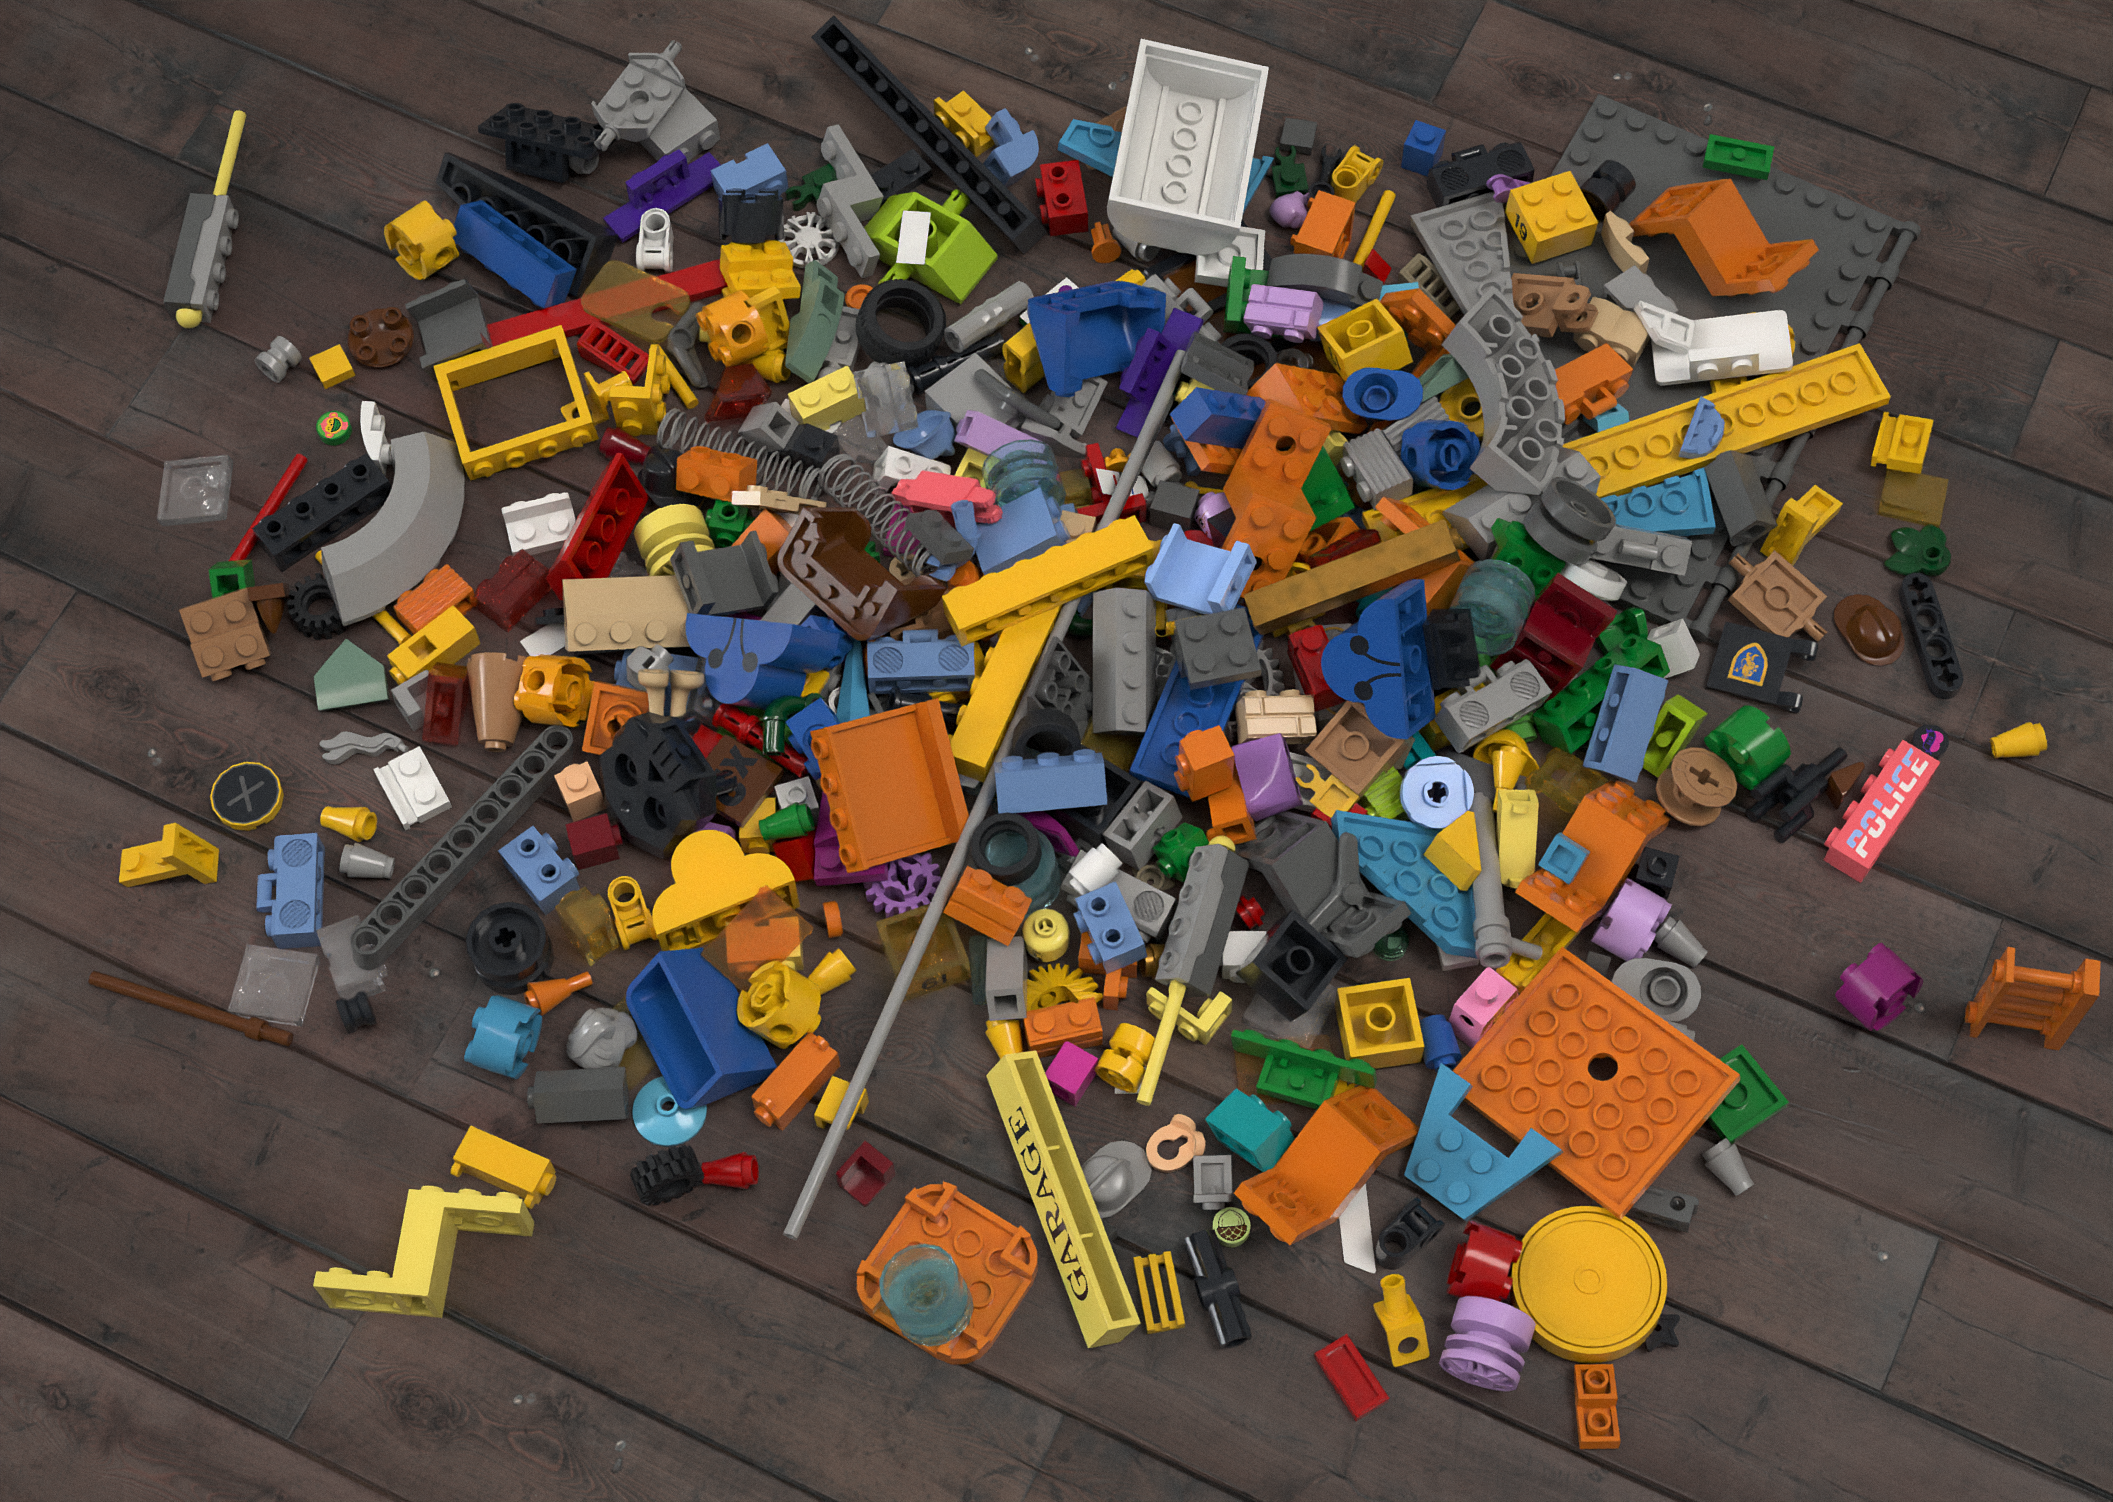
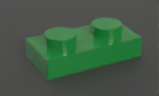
[1702,134,1774,180]

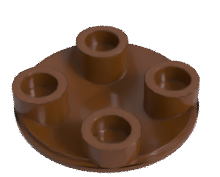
[348,307,414,368]

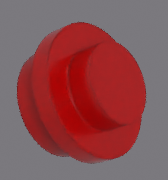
[1236,895,1265,929]

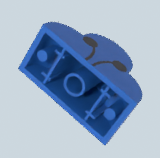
[1321,579,1436,739]
[686,613,840,711]

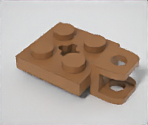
[1511,273,1599,337]

